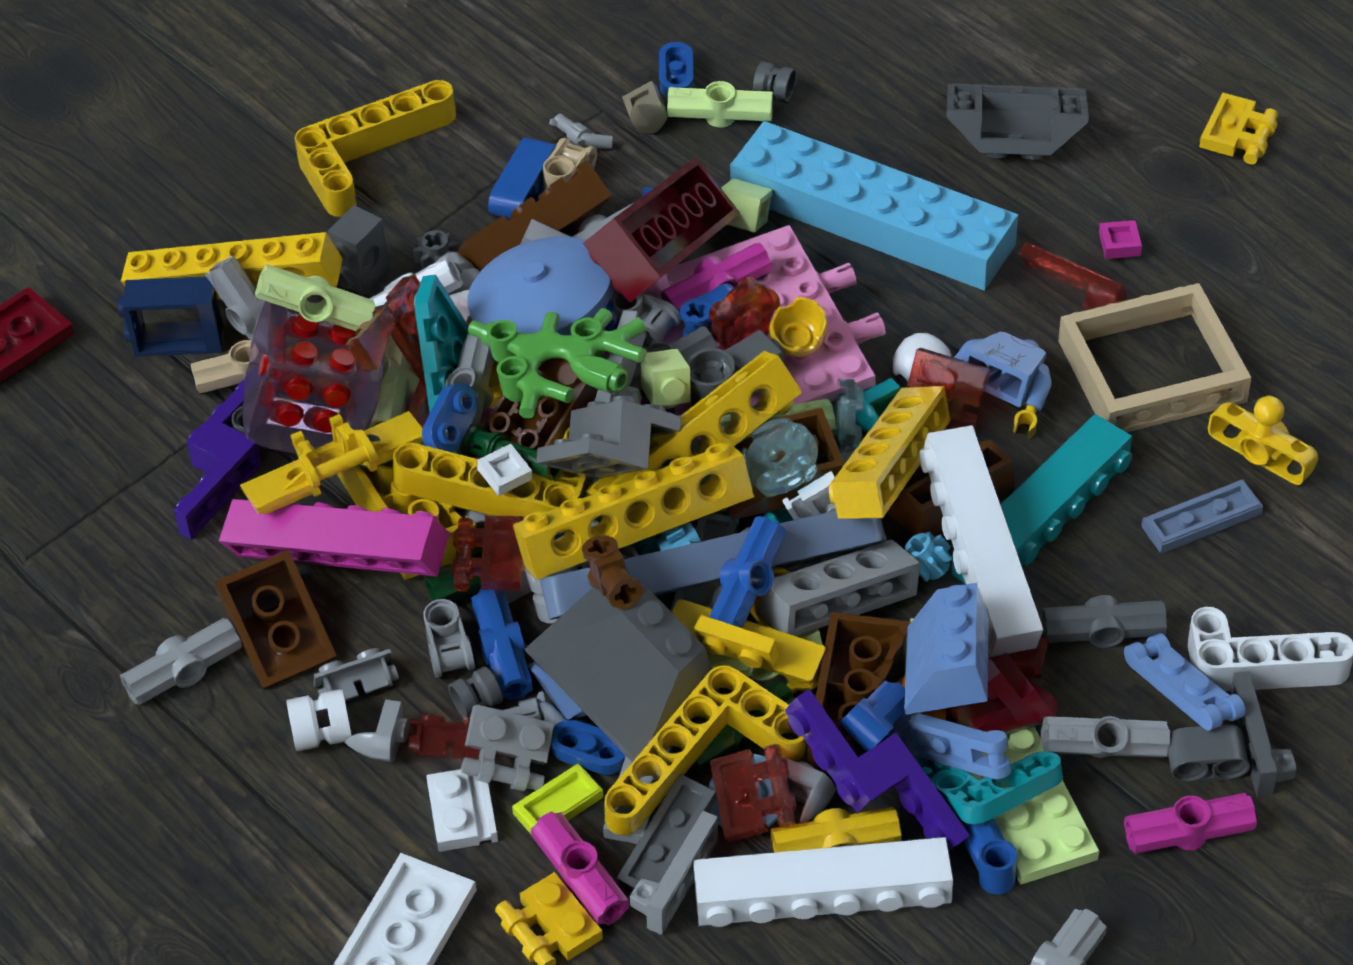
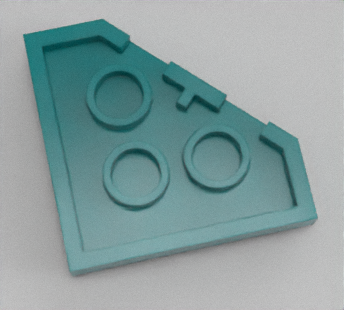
[414,274,469,412]

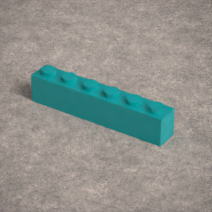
[952,414,1132,584]

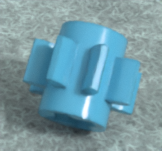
[655,522,701,551]
[905,532,953,582]

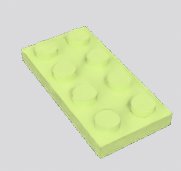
[966,726,1099,885]

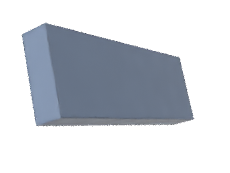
[1141,479,1263,554]

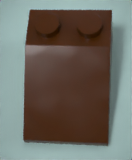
[216,550,337,689]

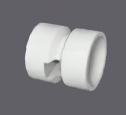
[286,689,351,752]

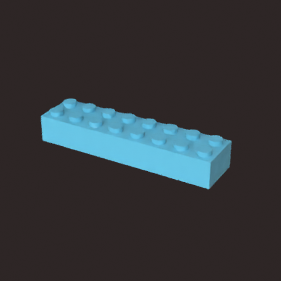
[730,121,1018,291]

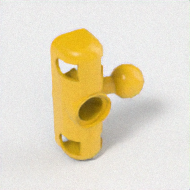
[1208,395,1318,485]

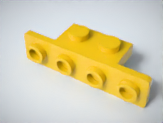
[672,599,826,684]

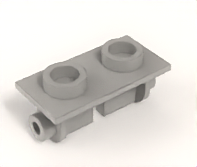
[313,648,399,701]

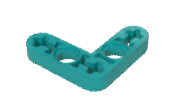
[914,751,1063,824]

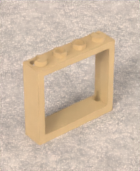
[1058,283,1251,432]

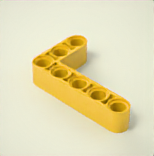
[295,80,456,217]
[393,427,592,533]
[605,665,807,836]

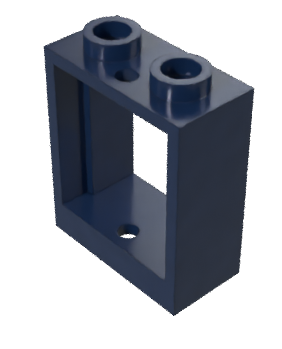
[118,277,224,356]

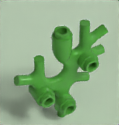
[468,308,646,419]

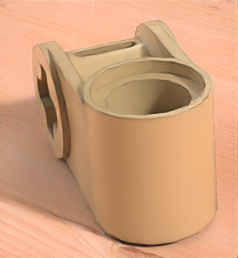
[543,138,597,191]

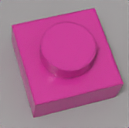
[1099,220,1142,259]

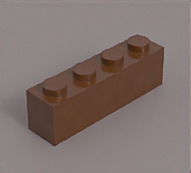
[807,612,911,774]

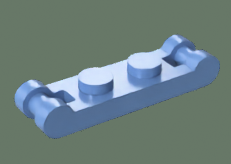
[1124,633,1246,731]
[886,712,1011,779]

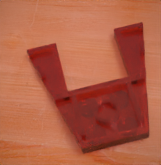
[346,274,430,428]

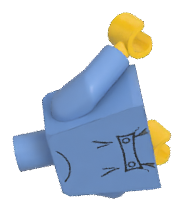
[933,332,1052,439]

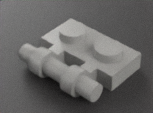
[461,705,554,792]

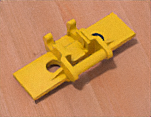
[240,411,424,515]

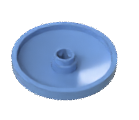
[467,237,615,336]

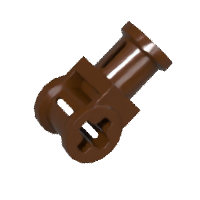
[582,535,643,610]

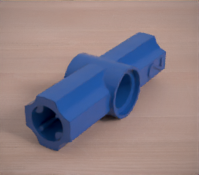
[709,517,787,628]
[471,586,533,702]

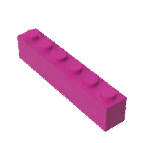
[219,499,450,576]

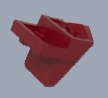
[947,652,1058,734]

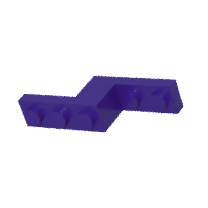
[174,369,269,540]
[785,689,970,853]

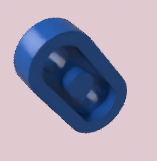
[659,42,694,97]
[422,383,478,452]
[550,720,626,775]

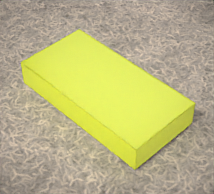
[512,763,603,834]

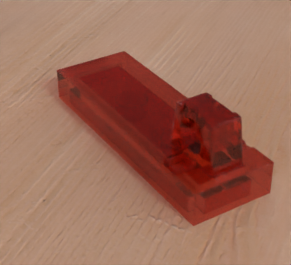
[1019,242,1127,311]

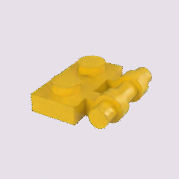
[1199,93,1278,164]
[495,872,603,965]

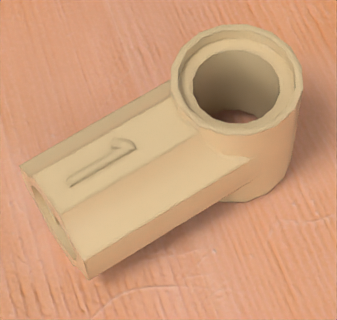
[191,340,263,394]

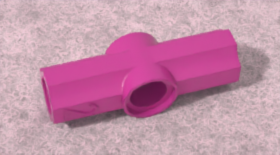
[661,242,773,313]
[1124,793,1257,854]
[531,811,629,926]

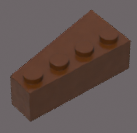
[457,160,612,271]

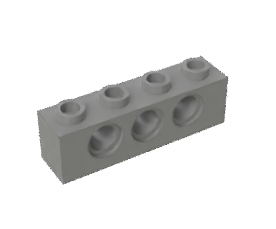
[760,540,920,636]

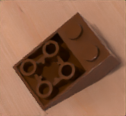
[483,358,598,450]
[728,408,844,520]

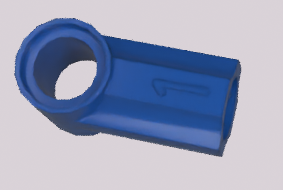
[838,681,905,752]
[959,818,1017,895]

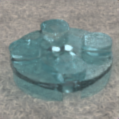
[833,378,864,453]
[742,418,818,497]

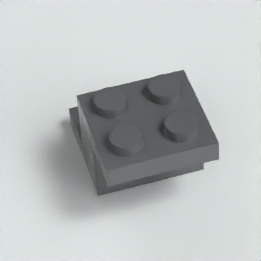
[537,396,681,479]

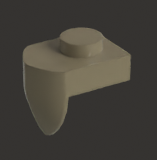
[622,81,668,134]

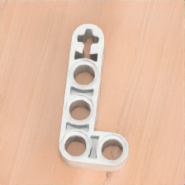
[1188,607,1353,691]

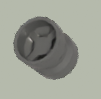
[753,61,797,102]
[448,667,503,720]

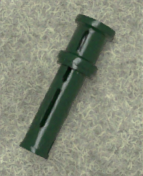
[459,424,563,481]

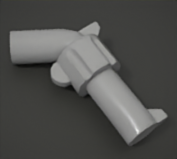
[549,114,613,149]
[502,691,567,726]

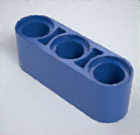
[488,137,556,219]

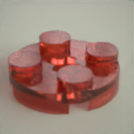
[709,277,780,350]

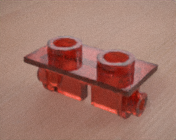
[408,714,480,760]

